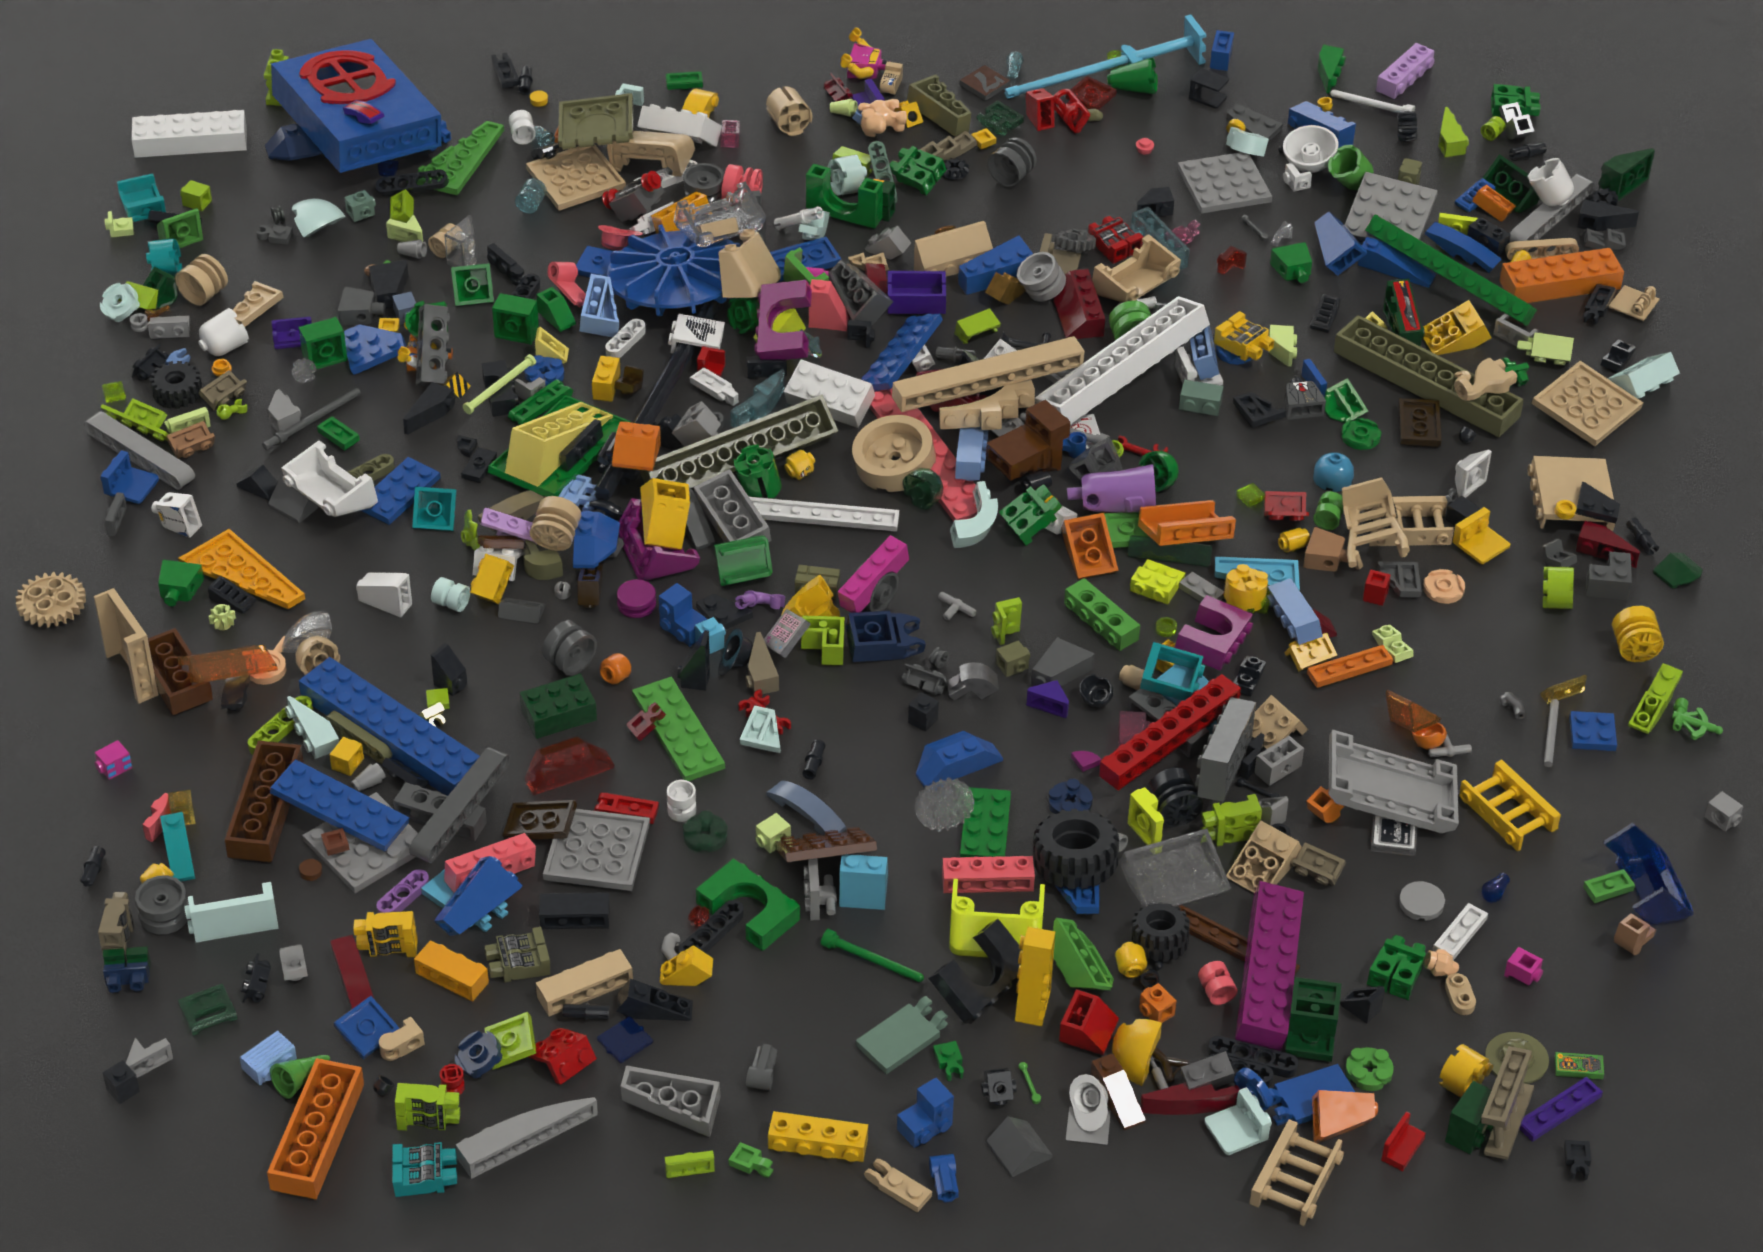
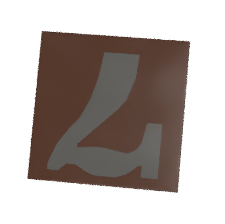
[959,65,1011,101]

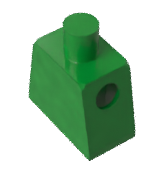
[1270,242,1312,283]
[158,560,204,606]

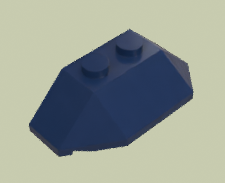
[265,124,323,160]

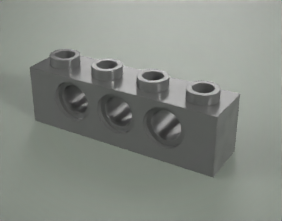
[416,304,450,387]
[1127,688,1209,759]
[393,782,487,841]

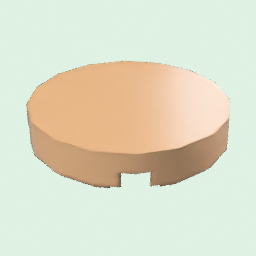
[1423,569,1465,604]

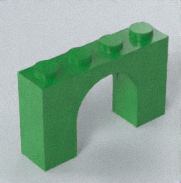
[806,164,883,229]
[696,858,800,951]

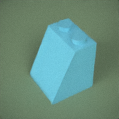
[839,854,888,910]

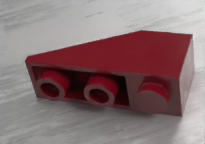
[1576,521,1640,568]

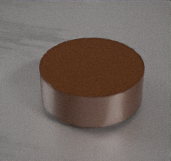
[299,859,322,881]

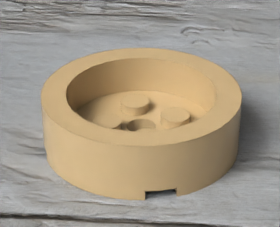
[852,415,936,492]

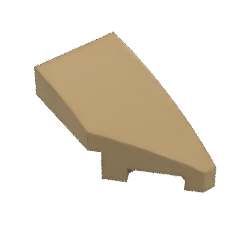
[848,252,889,271]

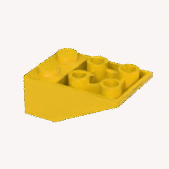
[1423,300,1491,355]
[640,478,690,550]

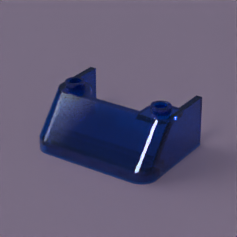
[1603,822,1694,924]

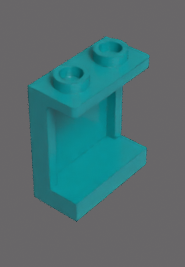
[117,174,166,222]

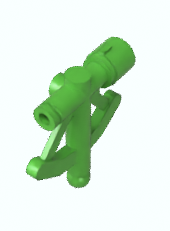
[1671,698,1723,740]

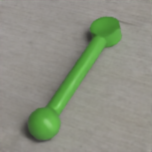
[1018,1062,1041,1104]

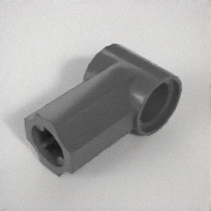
[746,1044,777,1091]

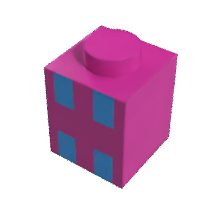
[95,740,132,780]

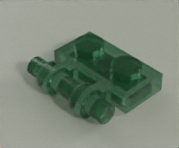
[976,101,1024,136]

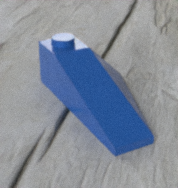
[1358,237,1436,288]

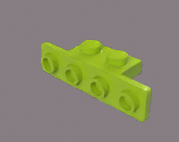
[100,398,169,442]

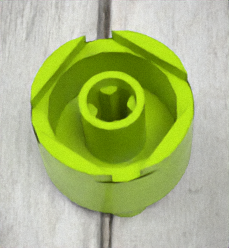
[1543,567,1574,609]

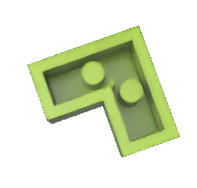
[801,616,845,665]

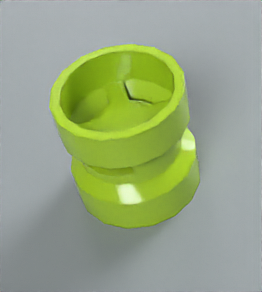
[1480,116,1506,141]

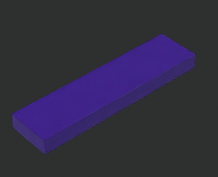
[1520,1077,1603,1142]

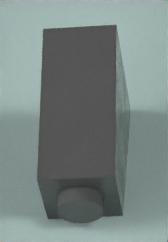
[1031,638,1095,686]

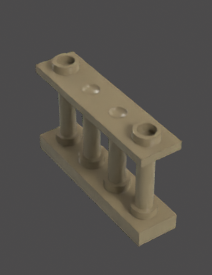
[1481,1046,1534,1160]

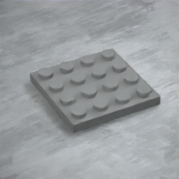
[1178,152,1272,214]
[1344,172,1438,241]
[302,792,418,893]
[543,809,650,891]

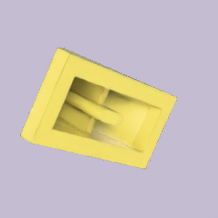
[535,327,569,364]

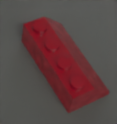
[1052,269,1105,339]

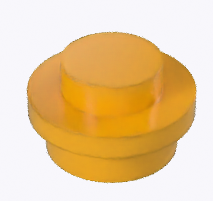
[212,359,232,377]

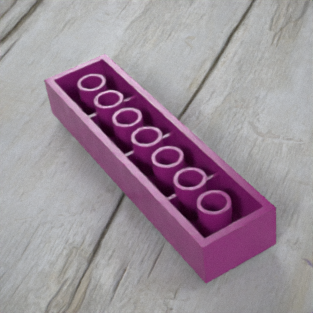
[1235,881,1304,1051]

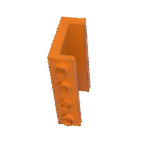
[1138,500,1236,546]

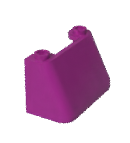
[619,498,700,581]

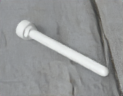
[1330,90,1415,113]

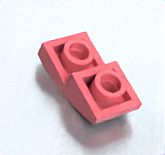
[142,793,172,842]

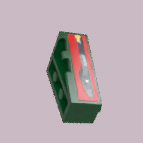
[1382,279,1425,346]

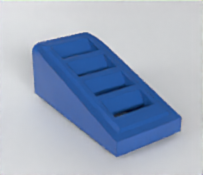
[1455,178,1495,213]

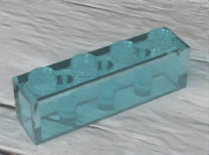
[1131,207,1190,270]

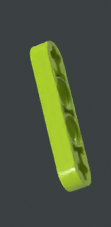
[248,696,313,755]

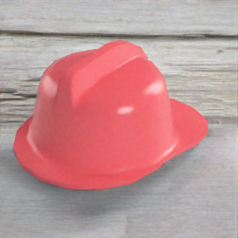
[598,225,643,251]

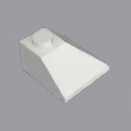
[1455,450,1492,498]

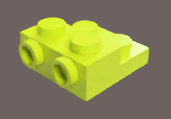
[1130,559,1185,605]
[1128,787,1164,852]

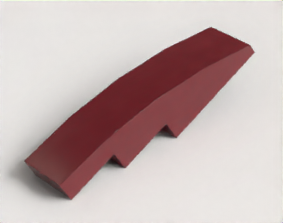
[330,934,374,1009]
[1140,1083,1240,1115]

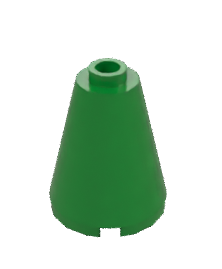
[1107,58,1158,94]

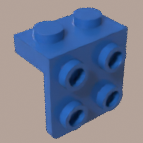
[100,450,159,504]

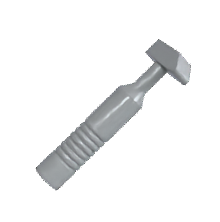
[1150,1056,1168,1090]

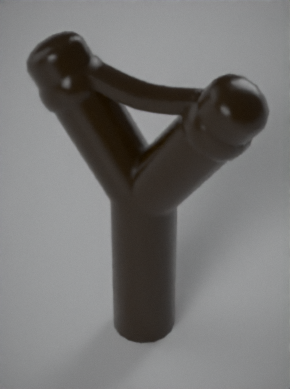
[1152,1047,1189,1084]

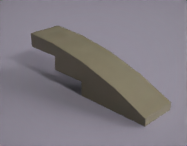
[919,131,978,161]
[478,490,546,531]

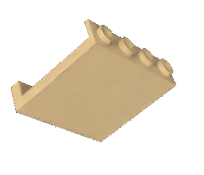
[1527,456,1615,531]
[94,588,158,703]

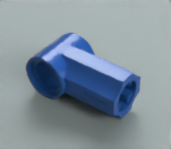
[1062,432,1087,458]
[929,1154,959,1202]

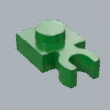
[933,1041,964,1081]

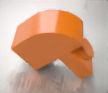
[1306,786,1345,823]

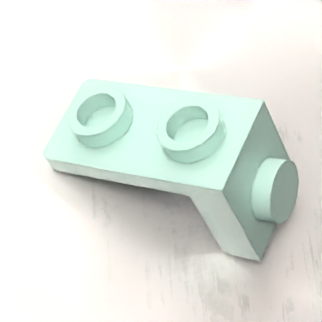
[615,83,644,106]

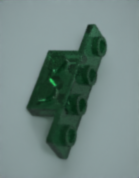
[1128,535,1212,566]

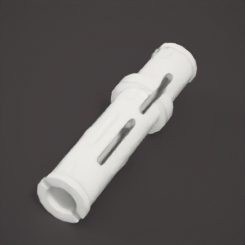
[774,207,824,230]

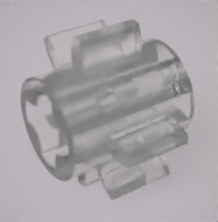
[292,358,316,383]

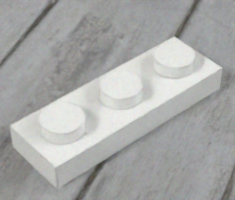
[1433,903,1488,960]

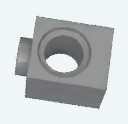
[1704,791,1743,832]

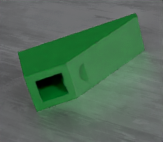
[1317,44,1346,94]

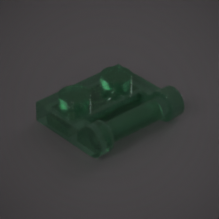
[178,984,238,1036]

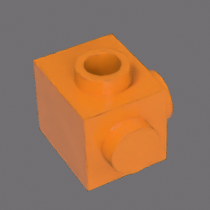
[1139,983,1177,1023]

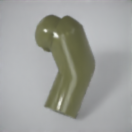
[1085,107,1103,122]

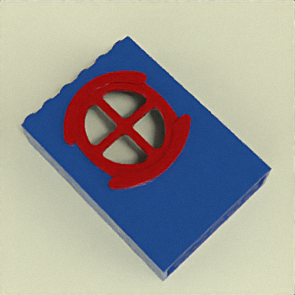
[271,39,441,173]

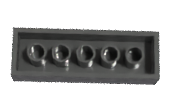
[1195,697,1256,802]

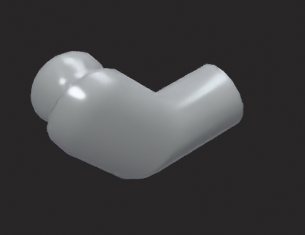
[661,933,680,960]

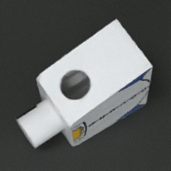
[151,492,202,538]

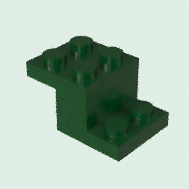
[1285,977,1342,1062]

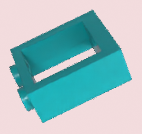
[1140,642,1205,701]

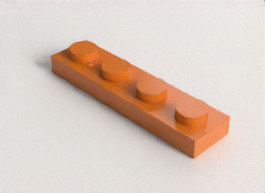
[1307,645,1393,688]

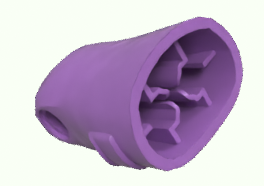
[1067,464,1156,513]

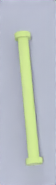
[463,354,536,414]

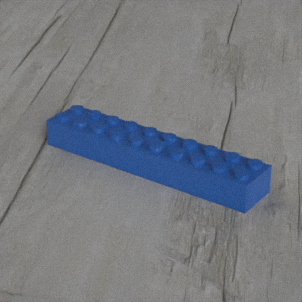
[298,657,480,796]

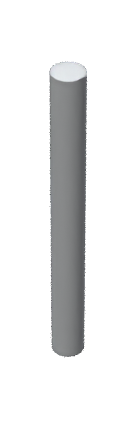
[1544,699,1559,767]

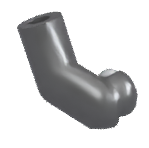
[1499,692,1526,719]

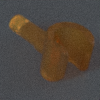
[145,305,170,321]

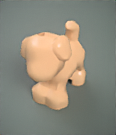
[858,99,907,137]

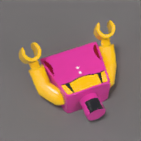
[840,27,890,79]

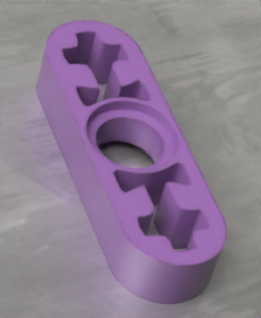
[377,870,429,913]

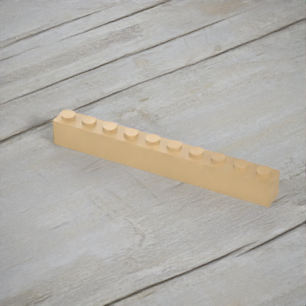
[892,336,1085,412]

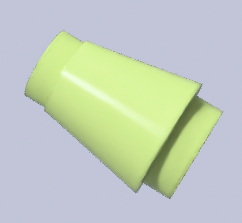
[830,99,858,117]

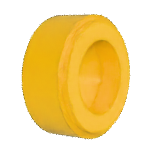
[530,91,548,107]
[1226,119,1246,133]
[1554,500,1576,520]

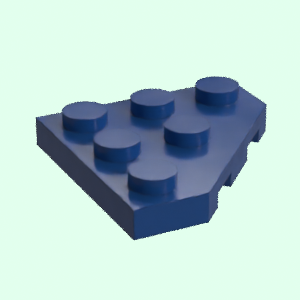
[344,324,406,375]

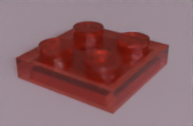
[1066,76,1116,110]

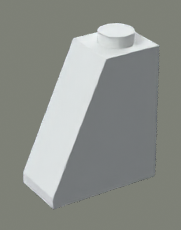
[356,573,412,617]

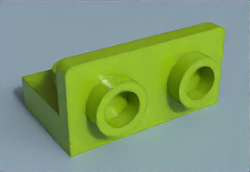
[991,597,1022,645]

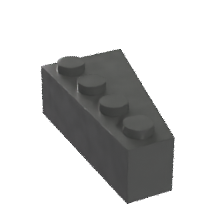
[829,260,893,325]

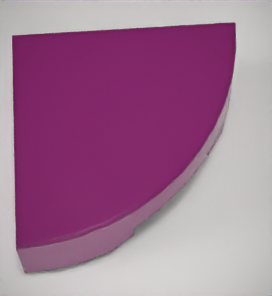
[1071,751,1102,772]

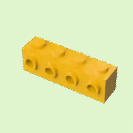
[768,1111,868,1162]

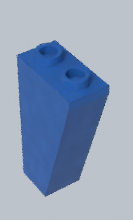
[434,856,523,936]

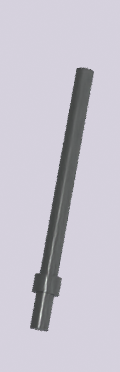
[262,388,361,450]

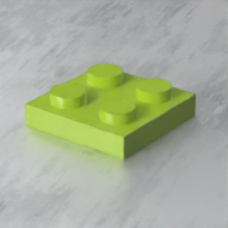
[485,1012,536,1070]

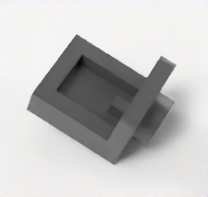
[1543,539,1578,567]

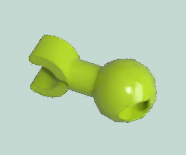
[216,399,247,420]

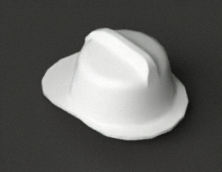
[1069,1074,1108,1131]

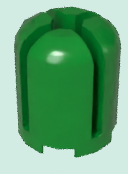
[734,444,782,499]

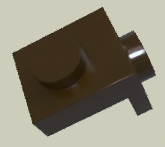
[614,365,644,395]

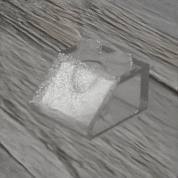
[444,215,477,267]

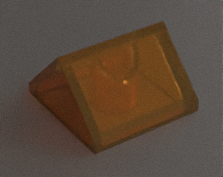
[1385,689,1441,732]

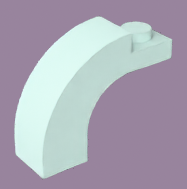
[950,481,998,548]

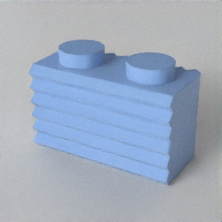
[239,1031,297,1085]

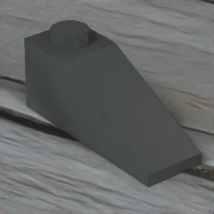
[685,488,715,550]

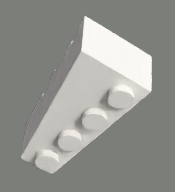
[637,104,722,147]

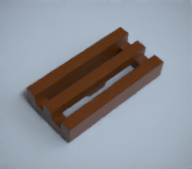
[478,535,524,549]

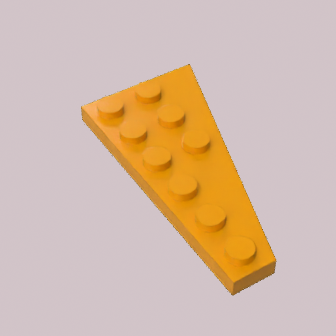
[178,529,305,609]

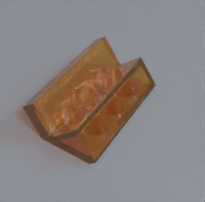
[177,645,278,683]

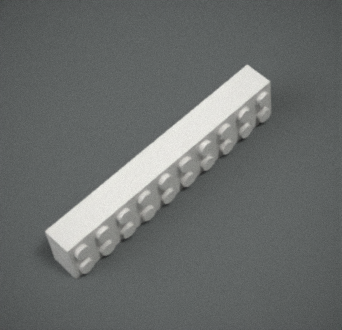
[1035,296,1210,425]

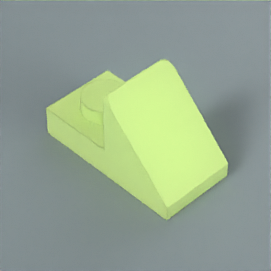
[386,215,423,242]

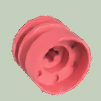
[721,164,763,205]

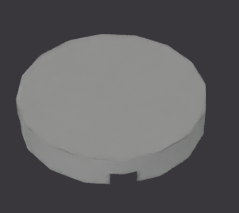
[1399,881,1445,921]

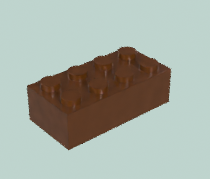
[148,628,213,715]

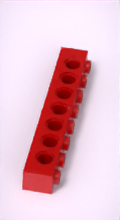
[1099,674,1241,791]

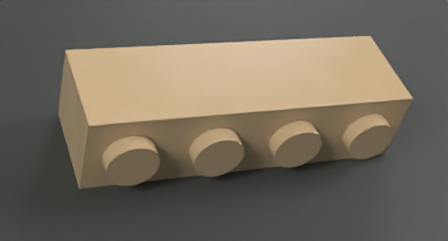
[536,949,633,1017]

